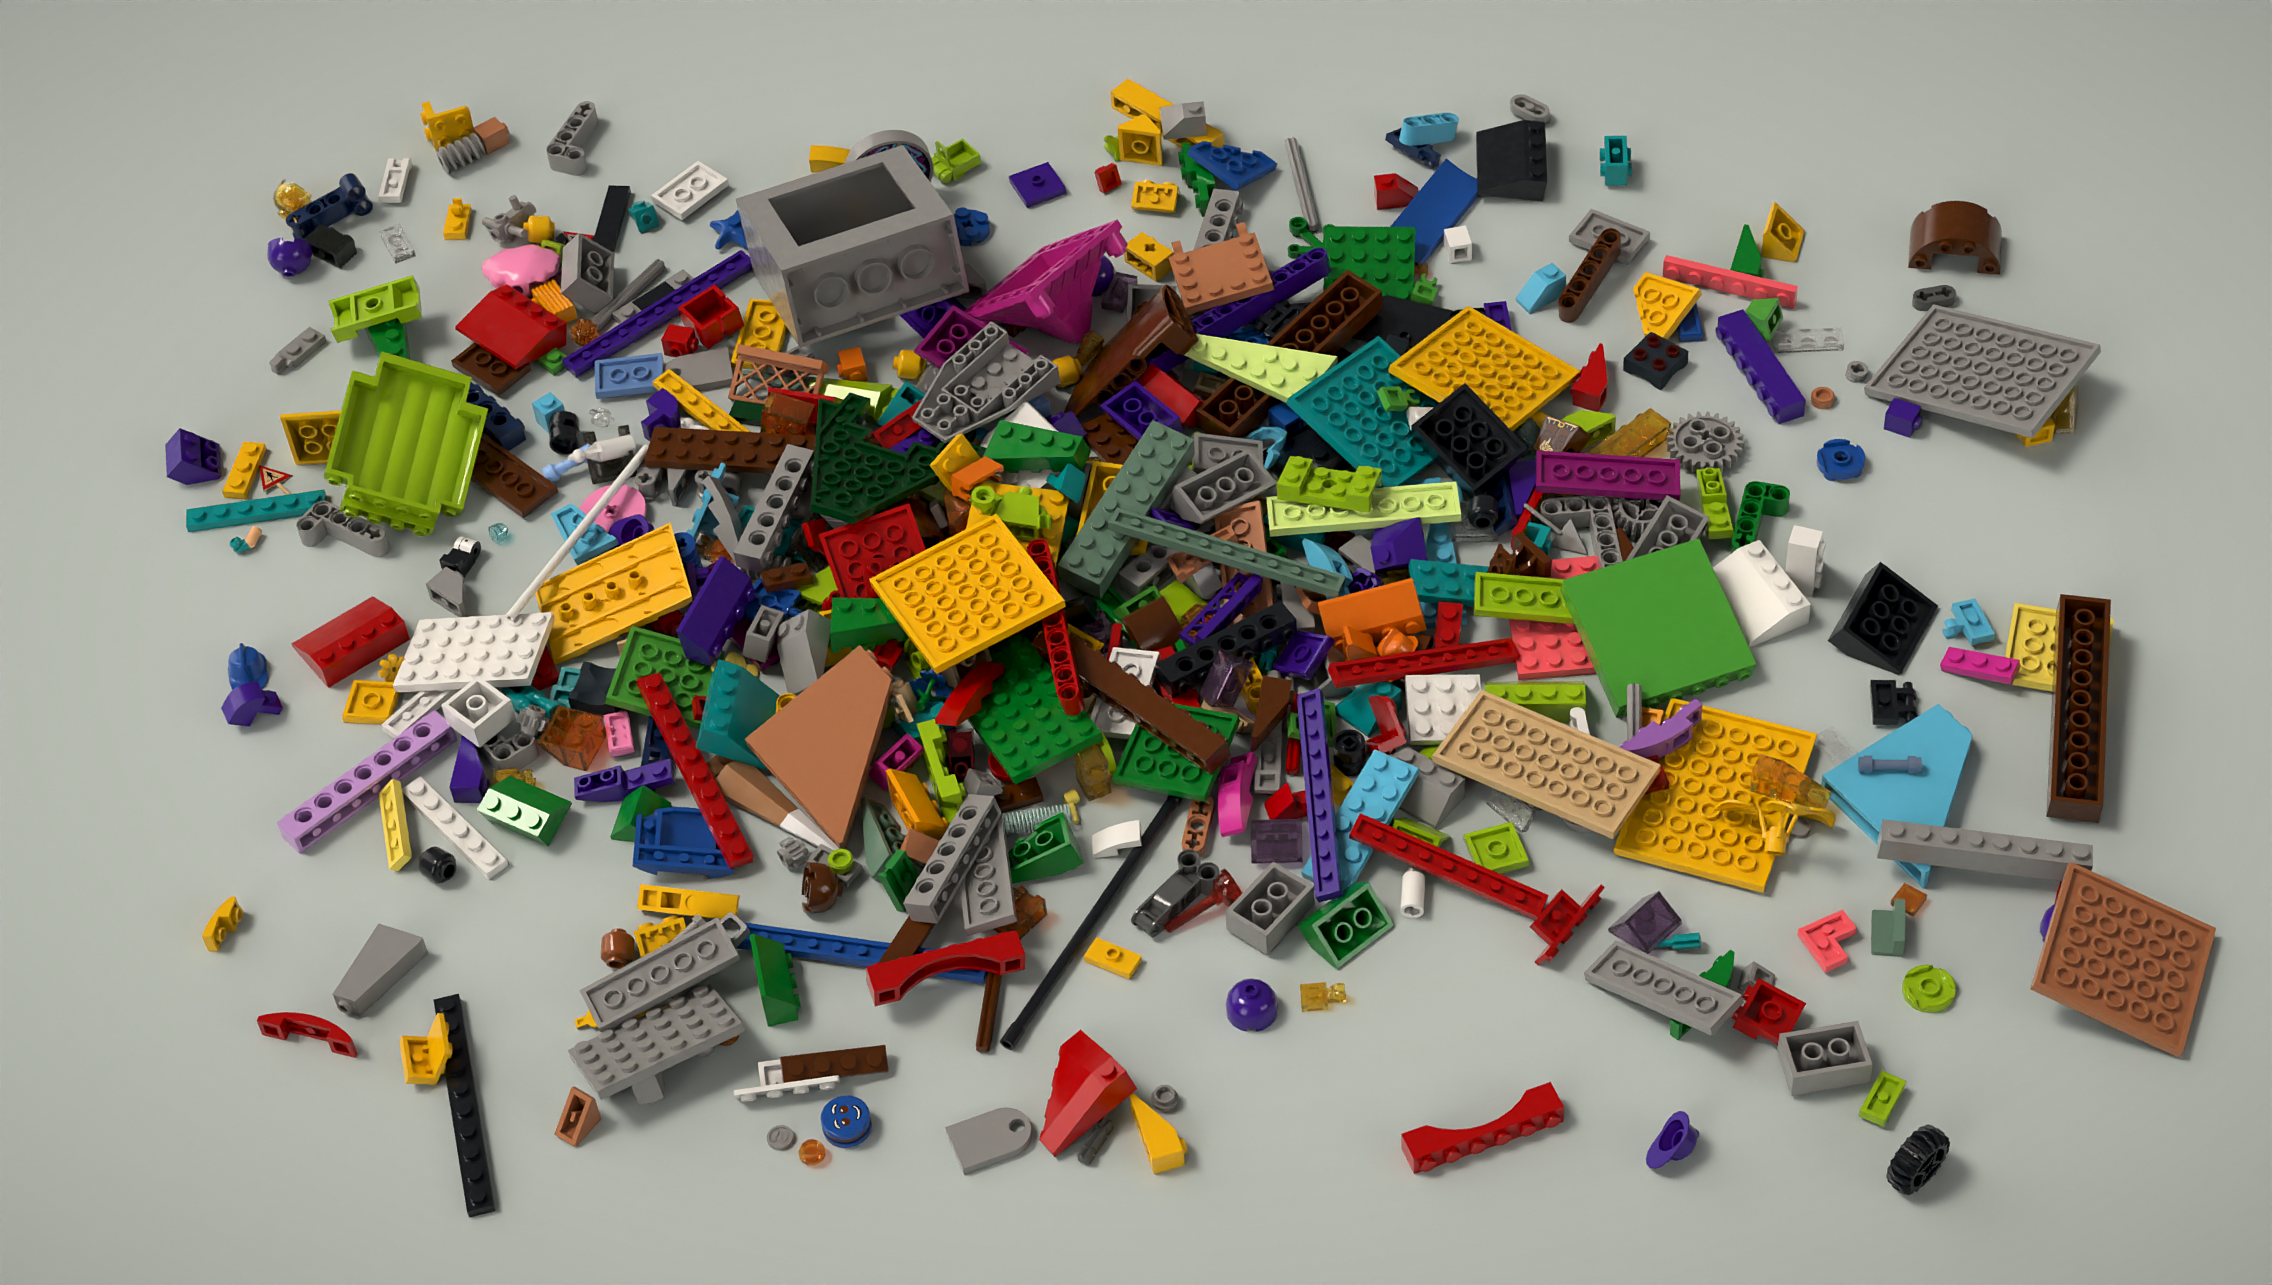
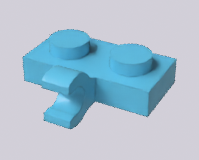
[1942,599,1995,645]

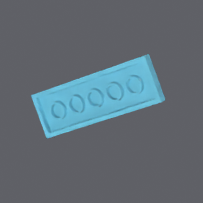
[1301,749,1420,891]

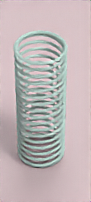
[1003,803,1072,835]

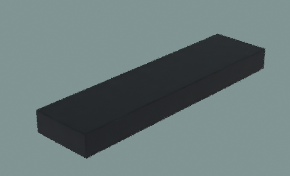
[593,185,631,252]

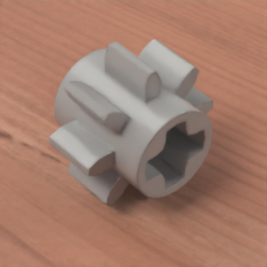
[517,705,550,735]
[777,837,808,868]

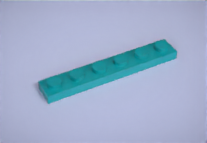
[186,489,327,532]

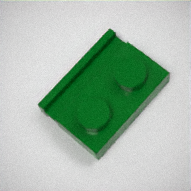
[878,849,919,912]

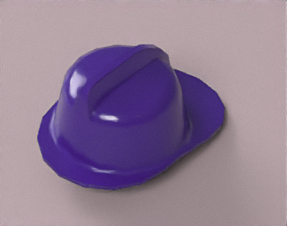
[608,514,655,550]
[1646,1111,1699,1169]

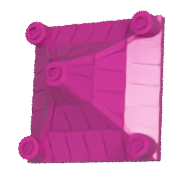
[964,219,1128,344]

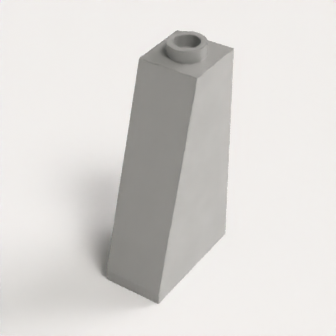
[333,923,428,1016]

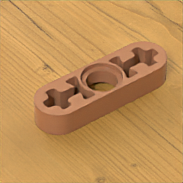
[1181,796,1214,857]

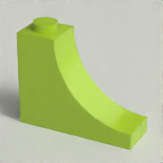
[792,566,839,613]

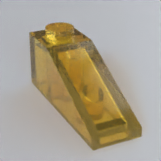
[1750,754,1831,809]

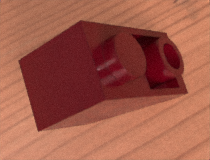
[947,728,975,782]

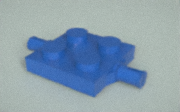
[743,578,804,623]

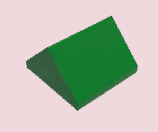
[610,785,672,842]

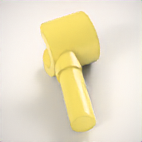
[1064,789,1080,824]

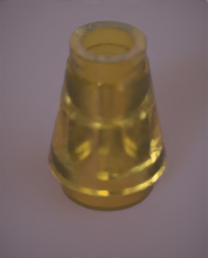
[1074,331,1104,365]

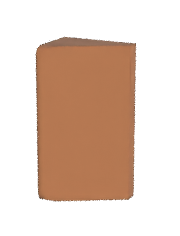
[900,828,939,864]

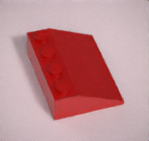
[455,284,567,369]
[291,596,410,688]

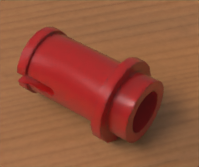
[822,590,844,611]

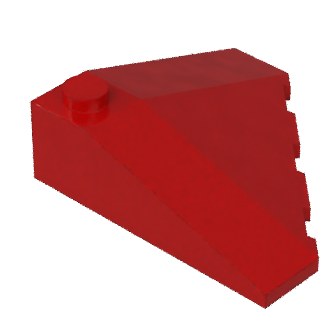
[1039,1029,1137,1157]

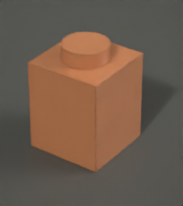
[473,117,510,155]

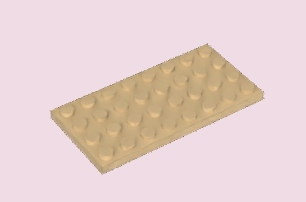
[1432,690,1661,839]

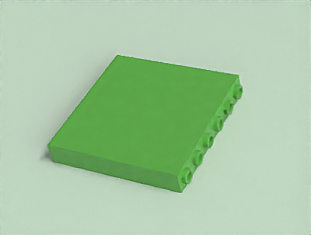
[1560,538,1757,717]

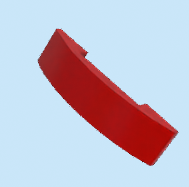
[256,1012,358,1058]

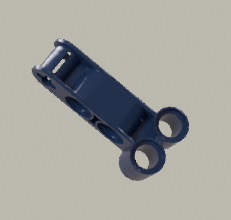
[286,173,373,240]

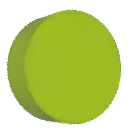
[828,849,854,874]

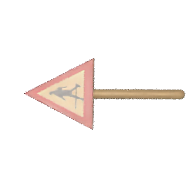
[259,465,293,495]

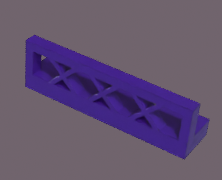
[1179,572,1263,645]

